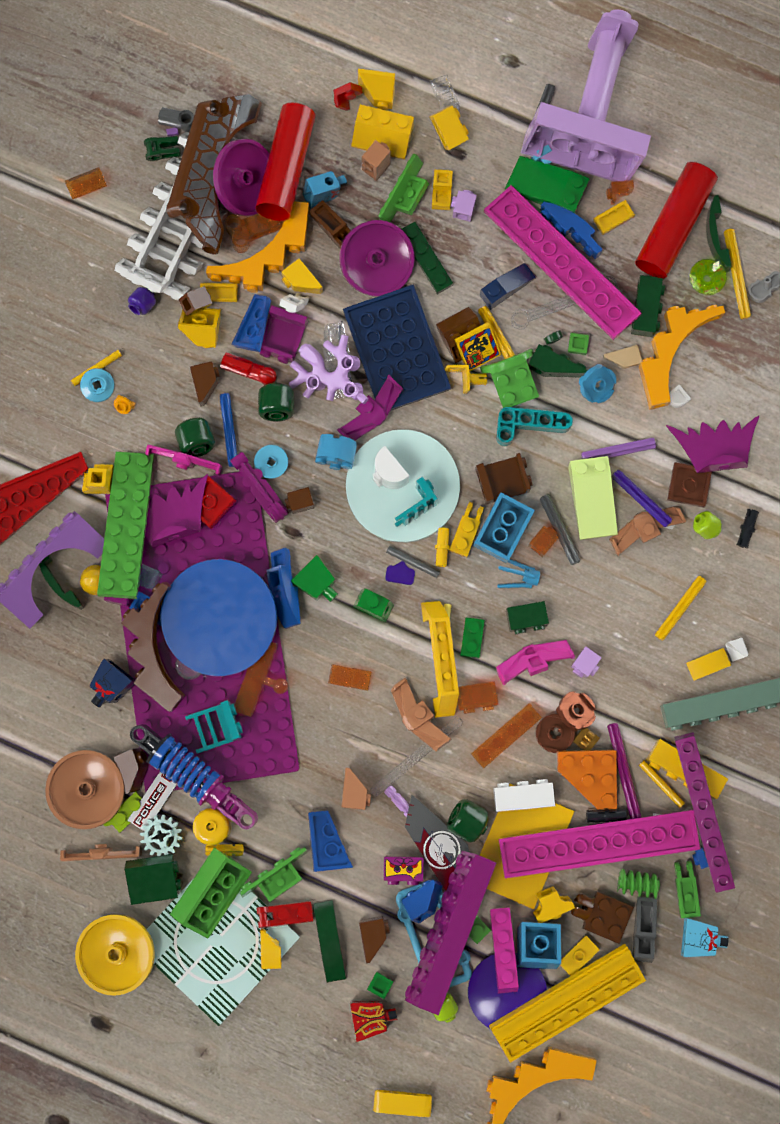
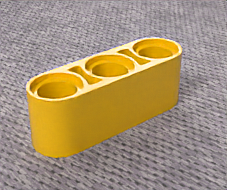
[373,1090,432,1117]

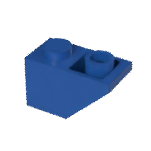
[401,880,442,923]

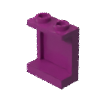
[259,305,308,364]

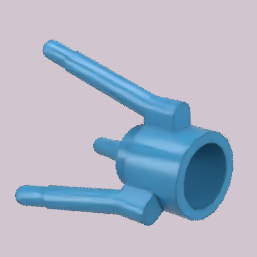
[497,559,540,588]

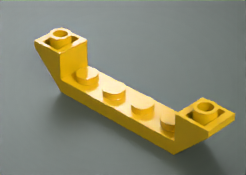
[421,601,459,718]

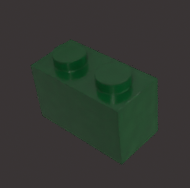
[506,601,549,635]

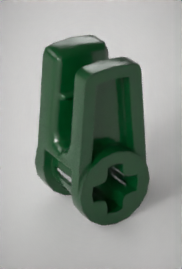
[144,136,181,161]

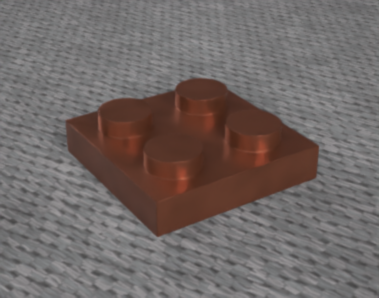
[667,462,712,508]

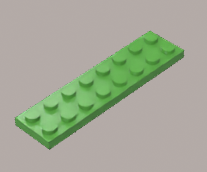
[97,452,154,599]

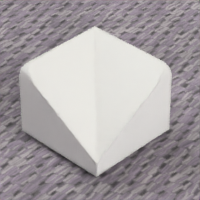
[725,638,749,661]

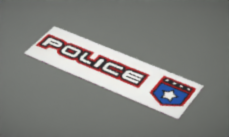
[128,772,177,832]

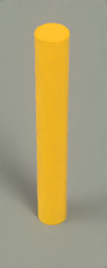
[71,350,122,386]
[638,760,685,808]

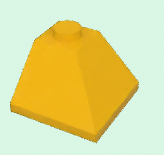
[358,69,395,110]
[178,308,221,348]

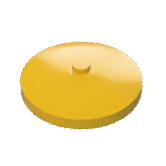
[75,914,155,996]

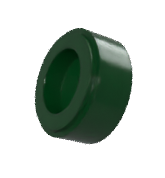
[544,330,563,345]

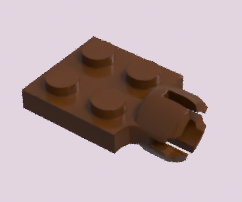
[571,891,634,944]

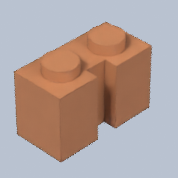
[362,140,390,181]

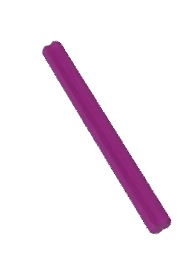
[607,723,642,819]

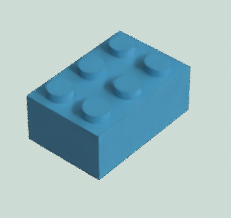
[472,493,535,563]

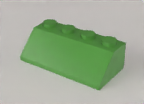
[170,848,252,939]

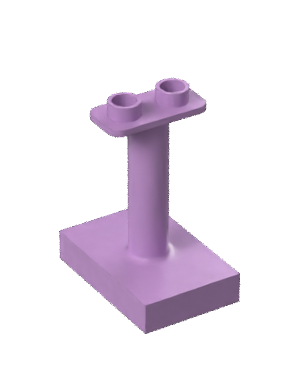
[520,10,651,185]

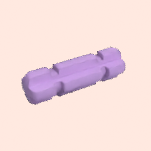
[384,786,409,817]

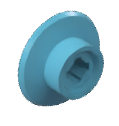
[80,368,114,402]
[254,445,288,479]

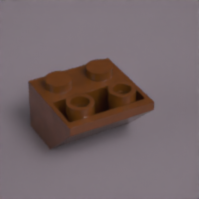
[436,307,481,363]

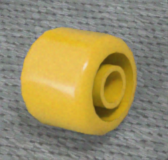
[193,808,232,845]

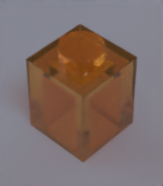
[528,526,559,558]

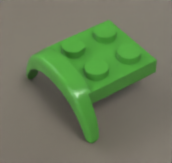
[480,349,539,408]

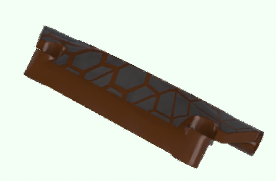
[166,94,262,255]

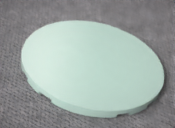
[346,430,460,543]

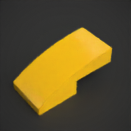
[431,169,453,210]
[686,648,732,681]

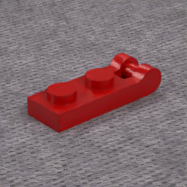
[256,901,313,928]

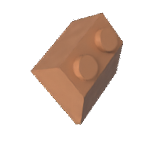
[342,768,371,810]

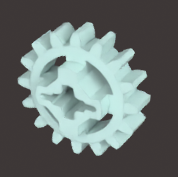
[140,815,183,856]

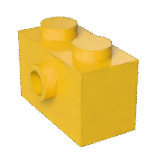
[429,105,469,150]

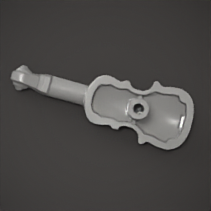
[748,271,780,303]

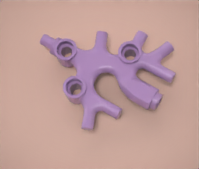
[289,335,368,404]

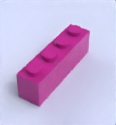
[489,907,519,993]

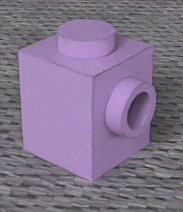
[451,190,477,222]
[571,647,601,678]

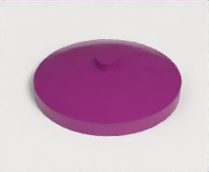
[213,139,269,216]
[339,220,414,296]

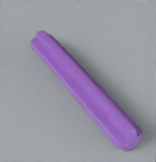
[581,438,656,459]

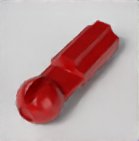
[220,352,277,385]

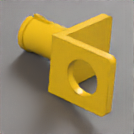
[444,365,487,394]

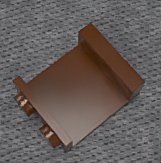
[475,453,533,504]

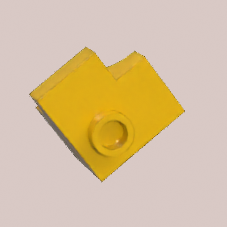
[82,464,114,494]

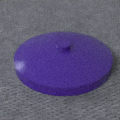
[468,953,547,1028]

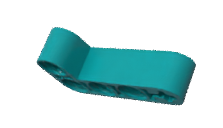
[496,407,573,446]

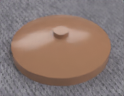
[45,750,125,829]

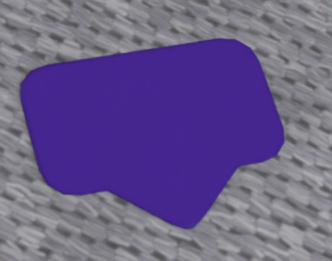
[385,561,415,585]

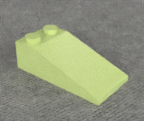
[568,456,618,540]

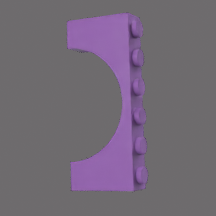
[0,511,104,629]

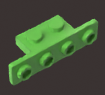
[378,154,429,223]
[239,847,307,903]

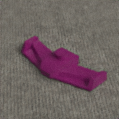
[337,375,403,441]

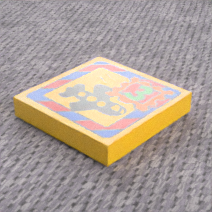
[454,322,502,372]

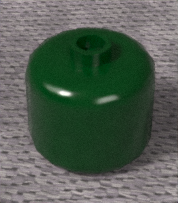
[258,382,294,422]
[175,417,215,457]
[447,799,489,843]

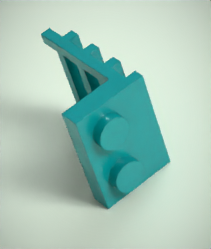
[395,476,438,527]
[185,700,243,754]

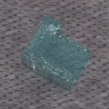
[139,564,163,591]

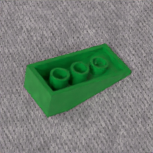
[505,156,589,213]

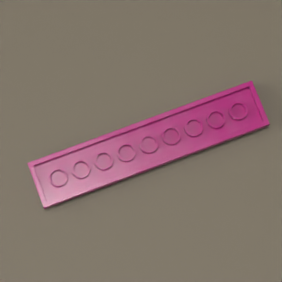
[484,185,641,340]
[499,810,700,878]

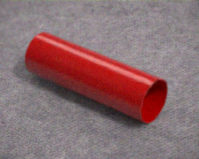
[255,102,316,221]
[635,162,718,279]

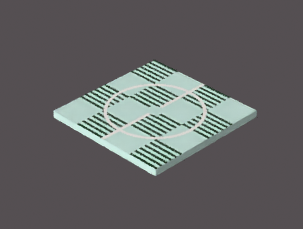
[146,878,300,1026]

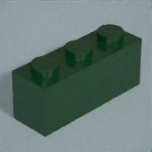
[631,275,665,338]

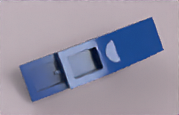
[540,202,603,259]
[267,548,301,629]

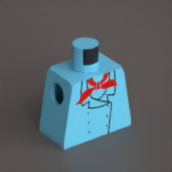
[681,918,728,957]

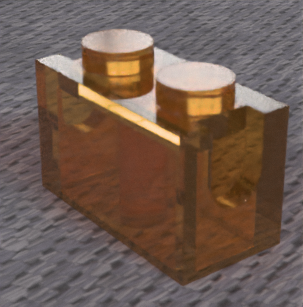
[458,681,498,714]

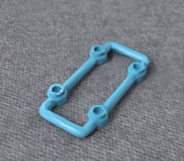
[396,879,472,988]

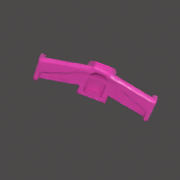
[145,445,222,476]
[496,640,575,686]

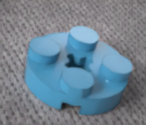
[579,364,616,403]

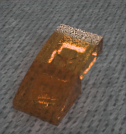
[328,664,372,691]

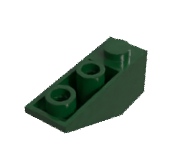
[528,344,588,378]

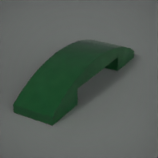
[706,195,732,273]
[36,543,84,610]
[313,900,346,983]

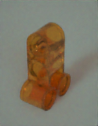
[225,214,283,253]

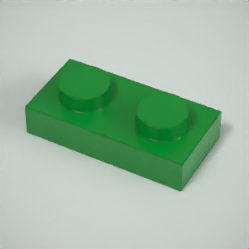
[460,617,485,658]

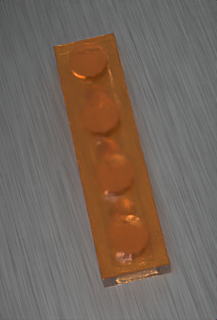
[471,703,542,769]

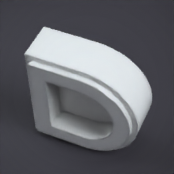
[669,385,691,408]

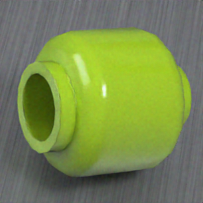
[693,511,722,540]
[433,993,458,1023]

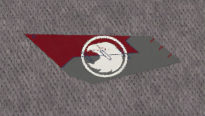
[405,795,469,891]

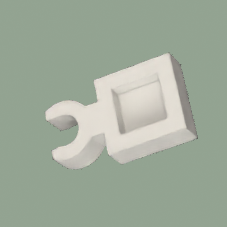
[279,292,309,313]

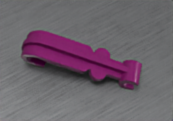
[230,452,289,523]

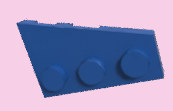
[232,294,271,352]
[308,811,353,872]

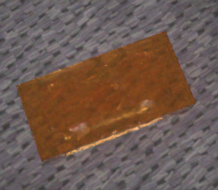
[65,167,107,200]

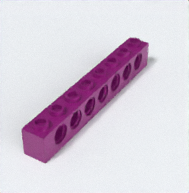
[674,732,735,893]

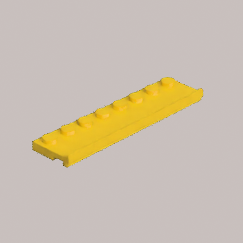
[489,944,646,1063]

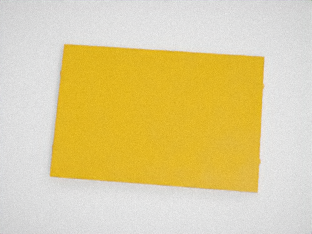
[479,784,574,909]

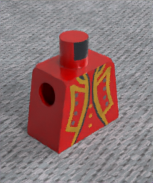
[350,1001,398,1042]

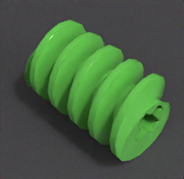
[617,869,660,899]

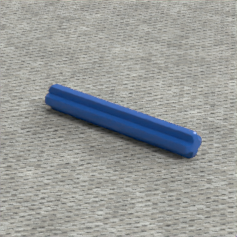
[220,393,238,467]

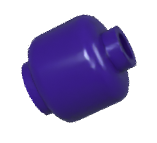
[128,287,156,315]

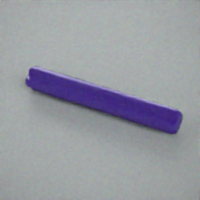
[612,470,672,527]

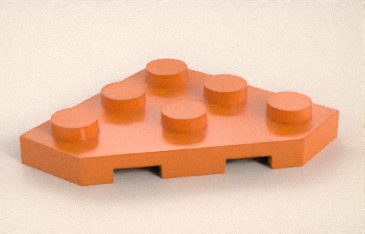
[557,750,617,809]

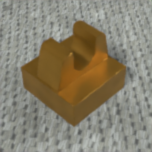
[573,728,600,750]

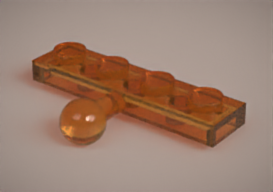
[234,642,288,717]

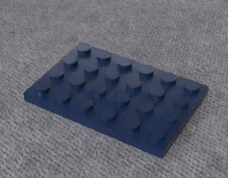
[343,284,451,411]

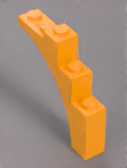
[206,201,310,293]
[639,305,725,410]
[486,1047,597,1124]

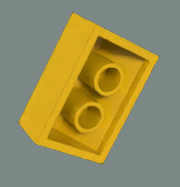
[351,104,414,160]

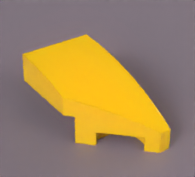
[260,928,282,969]

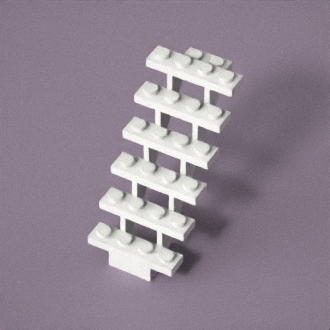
[114,131,238,300]

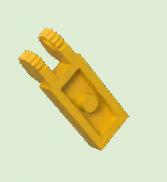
[449,502,484,558]

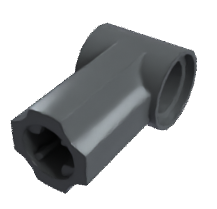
[158,107,194,132]

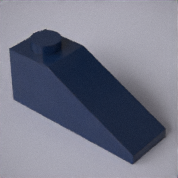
[480,263,536,310]

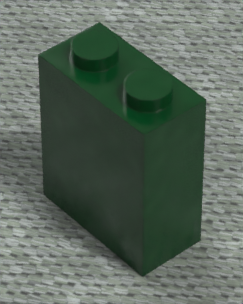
[124,854,182,905]

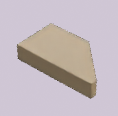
[603,345,643,369]

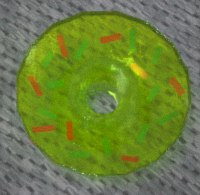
[689,259,727,295]

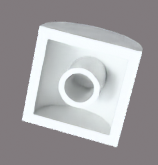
[373,446,409,489]

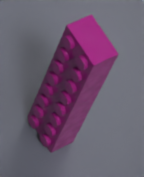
[405,851,496,1015]

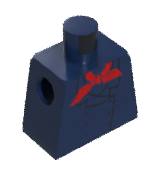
[90,659,135,708]

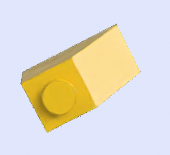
[281,259,323,294]

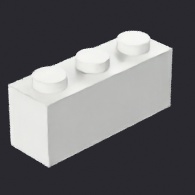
[493,779,555,812]

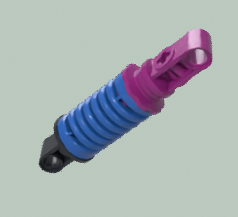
[130,724,258,830]

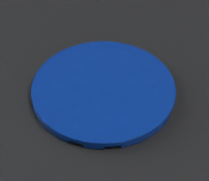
[161,559,277,676]

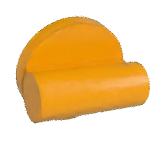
[114,395,136,414]

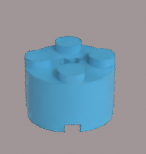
[315,434,357,470]

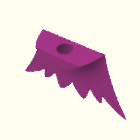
[666,416,759,473]
[145,474,208,548]

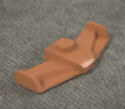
[609,506,686,556]
[391,678,452,751]
[60,844,142,861]

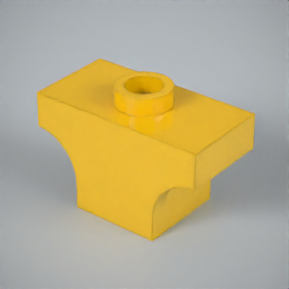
[533,886,575,923]

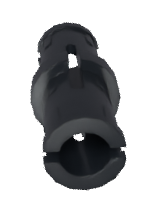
[736,509,759,549]
[586,808,627,823]

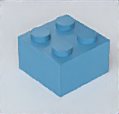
[517,922,561,969]

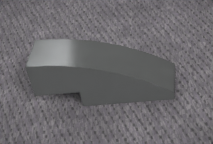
[632,897,657,963]

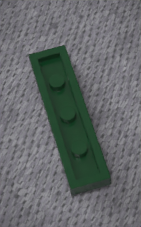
[401,222,453,295]

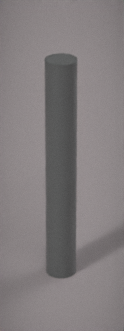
[386,546,440,578]

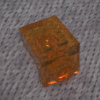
[606,180,634,205]

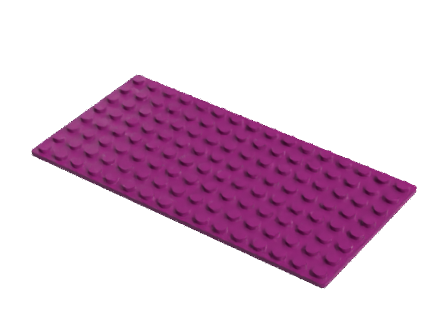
[105,472,299,792]

